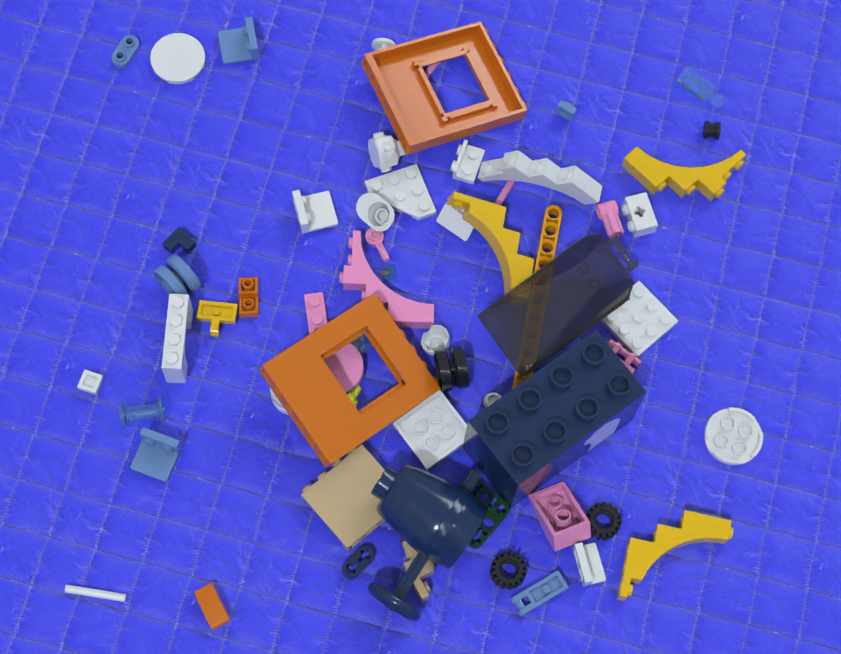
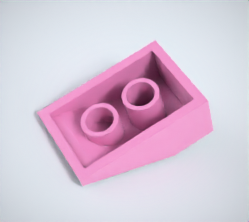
[528,481,591,552]

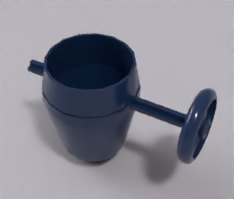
[368,465,488,622]

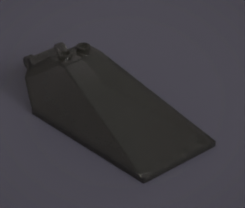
[476,234,639,379]

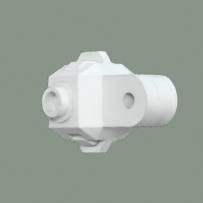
[368,132,406,172]

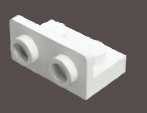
[451,139,485,185]

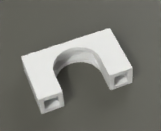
[161,294,193,383]

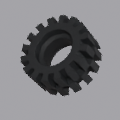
[586,502,622,541]
[490,551,527,590]

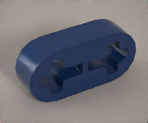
[342,546,374,579]

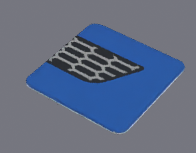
[380,265,397,281]

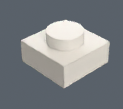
[77,369,104,395]

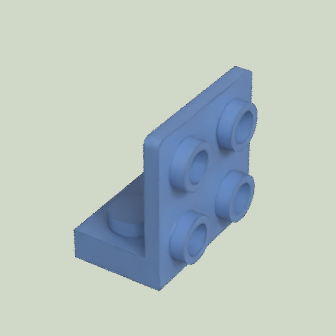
[218,17,259,65]
[130,427,182,482]

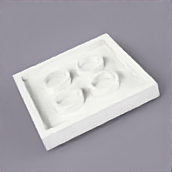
[597,281,678,358]
[393,390,467,471]

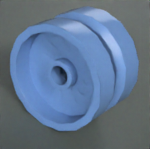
[153,254,201,295]

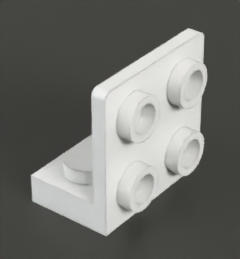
[292,190,338,234]

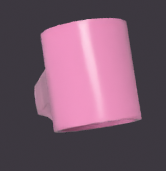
[596,200,624,239]

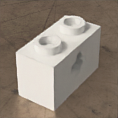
[621,192,658,238]

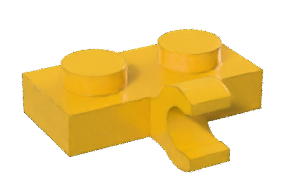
[197,300,238,337]

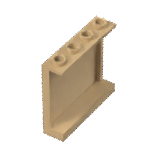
[301,444,385,552]

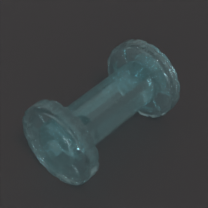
[119,396,165,428]

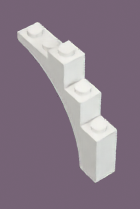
[478,150,602,205]

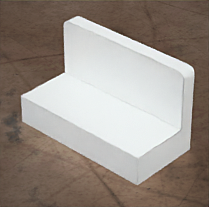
[436,203,475,241]
[572,542,606,587]

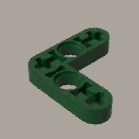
[461,476,510,549]

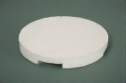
[150,33,206,84]
[704,407,763,465]

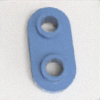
[111,35,140,69]

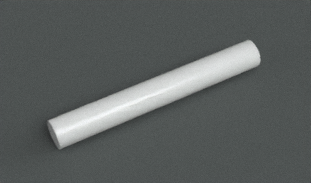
[65,584,127,602]

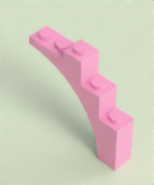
[339,230,434,329]

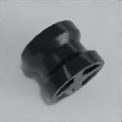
[703,121,721,140]

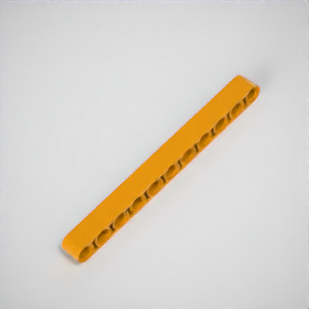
[512,205,562,389]

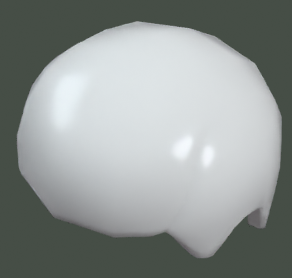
[421,325,450,356]

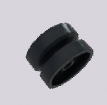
[434,346,469,392]

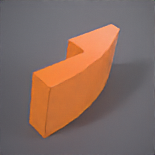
[239,277,259,318]
[194,582,231,630]

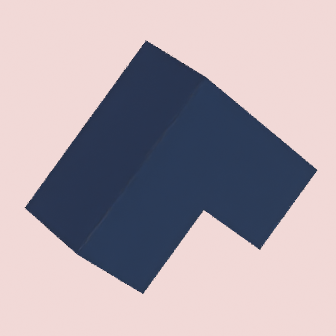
[162,227,197,255]

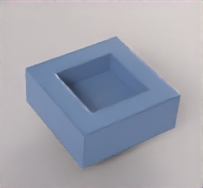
[556,100,577,122]

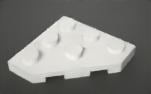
[364,164,436,220]

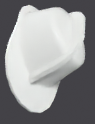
[356,192,395,232]

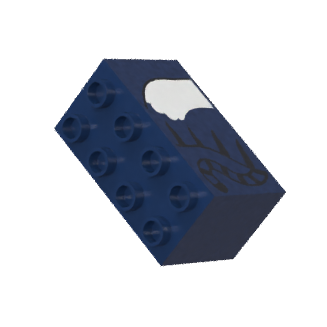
[462,330,647,509]

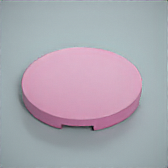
[321,343,364,394]

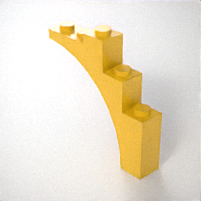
[622,147,746,201]

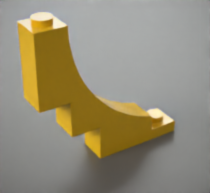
[446,191,534,307]
[617,510,734,601]

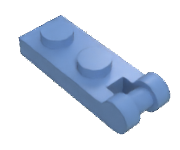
[510,571,569,617]

